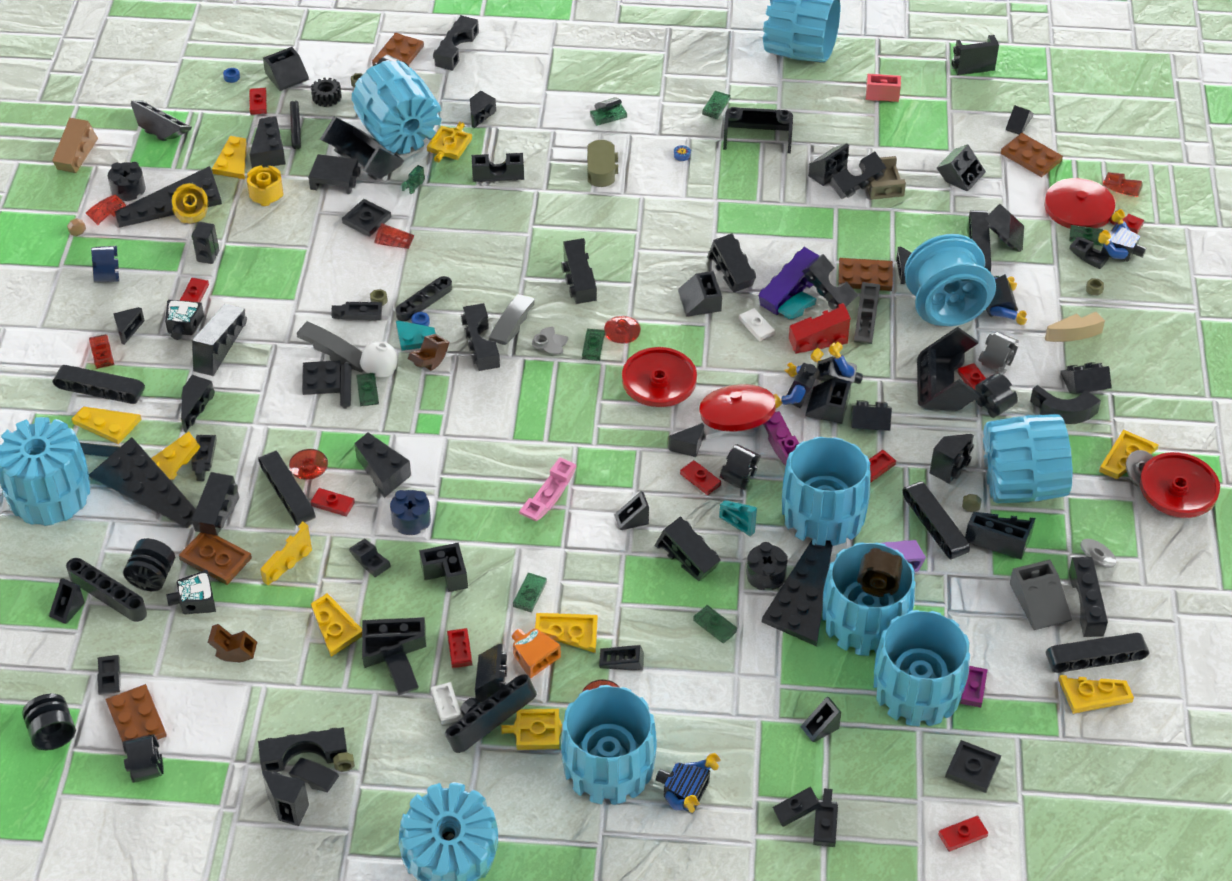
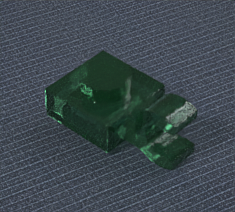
[402,165,425,194]

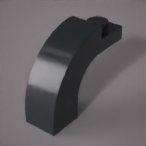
[1030,385,1101,424]

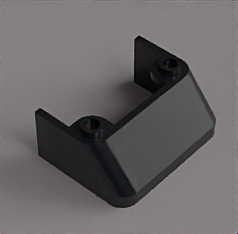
[723,107,793,154]
[320,116,404,180]
[917,327,980,411]

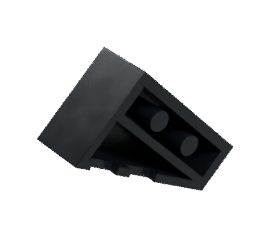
[249,116,286,168]
[707,233,756,293]
[561,238,597,304]
[354,432,411,498]
[191,472,240,536]
[965,512,1036,560]
[654,516,721,581]
[362,617,426,668]

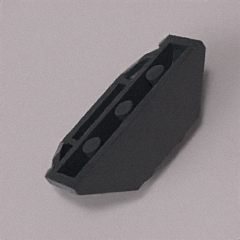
[131,100,192,141]

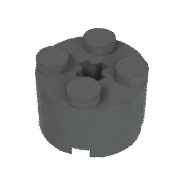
[978,331,1019,374]

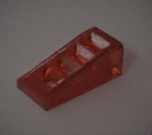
[374,223,415,249]

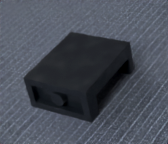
[951,35,999,75]
[308,154,361,194]

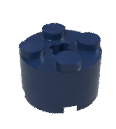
[91,246,119,283]
[390,490,431,535]

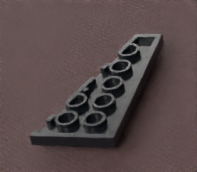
[115,166,222,228]
[89,437,196,528]
[762,540,833,647]

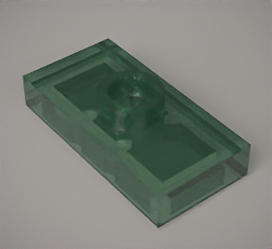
[702,91,731,119]
[590,104,627,126]
[1069,225,1105,246]
[582,328,605,361]
[356,373,379,407]
[513,572,547,613]
[693,605,737,644]

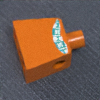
[512,629,561,678]

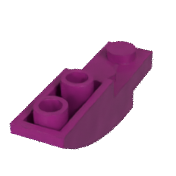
[763,411,799,466]

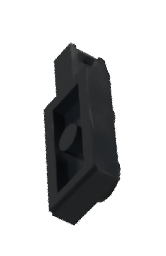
[331,302,383,320]
[191,435,217,481]
[813,788,838,847]

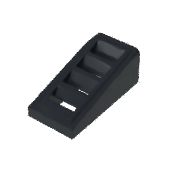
[599,645,644,670]

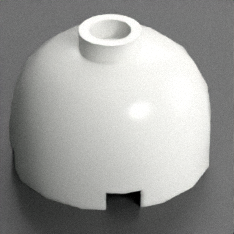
[360,341,398,377]

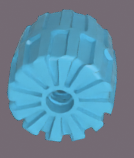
[763,0,841,62]
[351,60,442,154]
[983,414,1073,503]
[0,417,91,526]
[782,437,871,546]
[823,542,916,656]
[874,610,970,727]
[561,685,657,805]
[399,783,498,881]

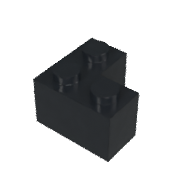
[419,542,468,592]

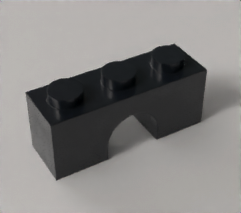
[830,151,887,199]
[471,153,524,182]
[802,254,858,310]

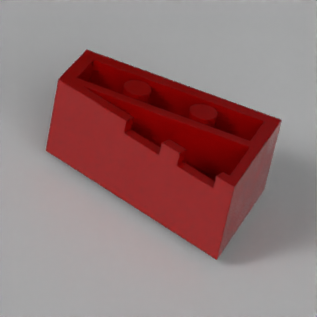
[789,303,851,354]

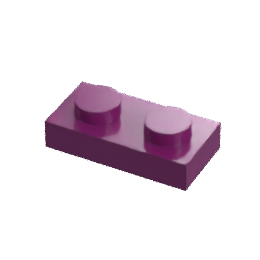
[960,666,988,708]

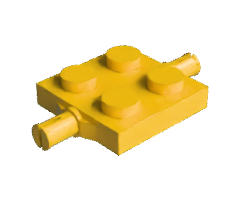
[427,122,472,163]
[501,709,562,750]

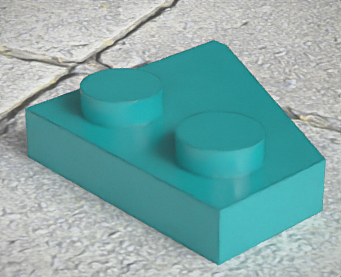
[396,321,436,351]
[719,500,757,537]

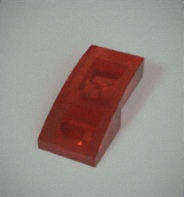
[1103,172,1143,197]
[86,194,126,225]
[89,334,114,369]

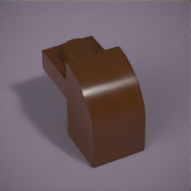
[407,334,450,371]
[207,624,258,663]

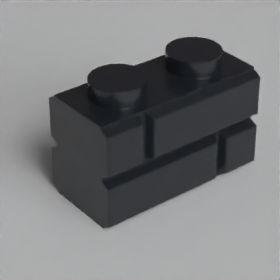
[192,222,220,264]

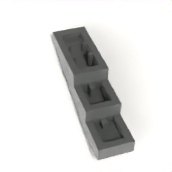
[854,282,880,344]
[489,294,535,345]
[297,321,364,373]

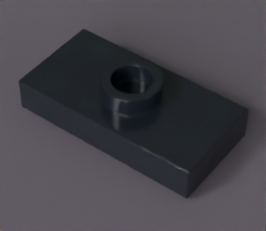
[772,786,821,827]

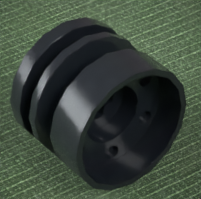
[123,538,176,592]
[22,693,76,751]

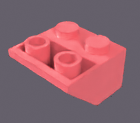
[866,74,901,102]

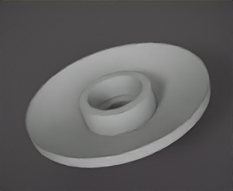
[1126,450,1153,486]
[1080,539,1117,568]

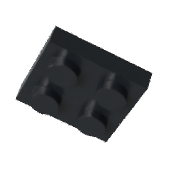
[342,199,392,237]
[302,360,341,395]
[945,740,1002,793]

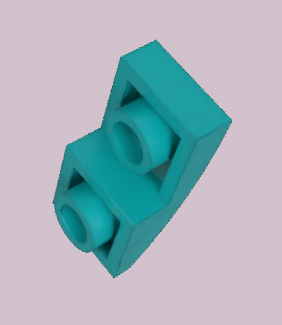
[778,291,817,319]

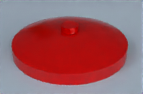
[1044,178,1115,231]
[622,347,697,407]
[699,384,776,432]
[1140,452,1220,518]

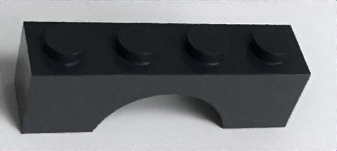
[433,15,479,71]
[460,303,500,371]
[1069,556,1108,637]
[258,727,348,773]

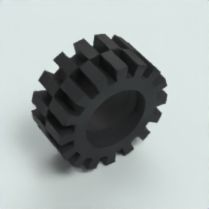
[311,77,342,107]

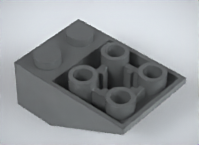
[1009,560,1072,630]

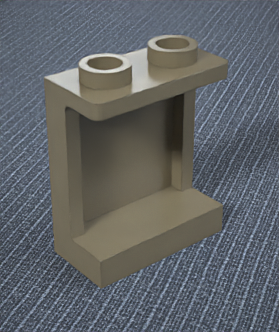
[862,156,906,200]

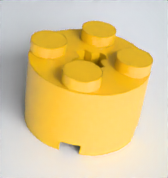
[247,165,284,206]
[172,183,208,223]

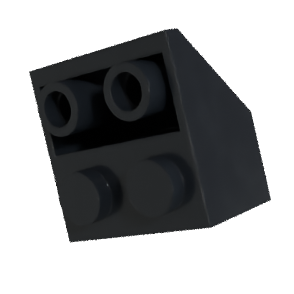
[263,47,309,91]
[808,143,849,186]
[937,144,986,191]
[985,203,1024,252]
[678,271,722,317]
[1060,362,1112,394]
[805,378,852,424]
[851,400,892,431]
[929,434,974,484]
[475,644,508,702]
[262,770,309,826]

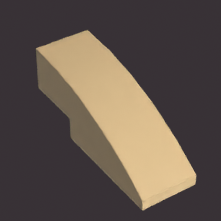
[1045,312,1105,342]

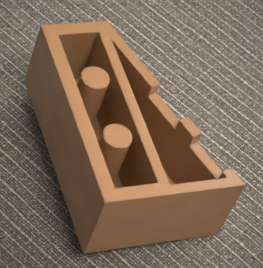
[52,117,98,173]

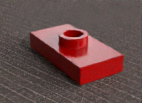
[249,87,267,115]
[179,278,209,302]
[957,363,986,390]
[869,450,897,483]
[680,460,721,496]
[310,488,355,517]
[447,628,473,668]
[938,815,988,852]

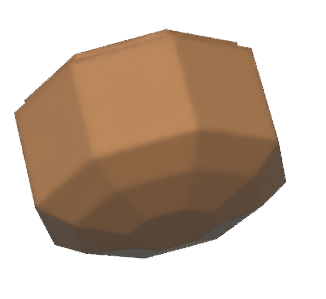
[67,218,86,237]

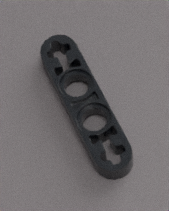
[395,276,452,322]

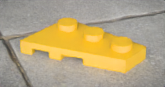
[212,136,247,179]
[72,406,142,445]
[1099,429,1159,479]
[152,431,200,480]
[260,521,312,585]
[311,593,362,657]
[535,613,598,653]
[1058,675,1134,714]

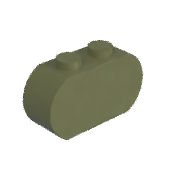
[587,140,618,187]

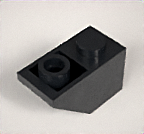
[470,90,496,128]

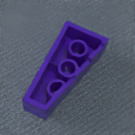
[758,246,819,316]

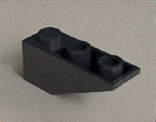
[181,375,215,432]

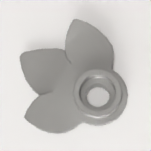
[532,327,568,355]

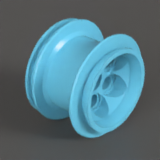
[904,234,996,326]

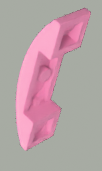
[519,457,577,521]

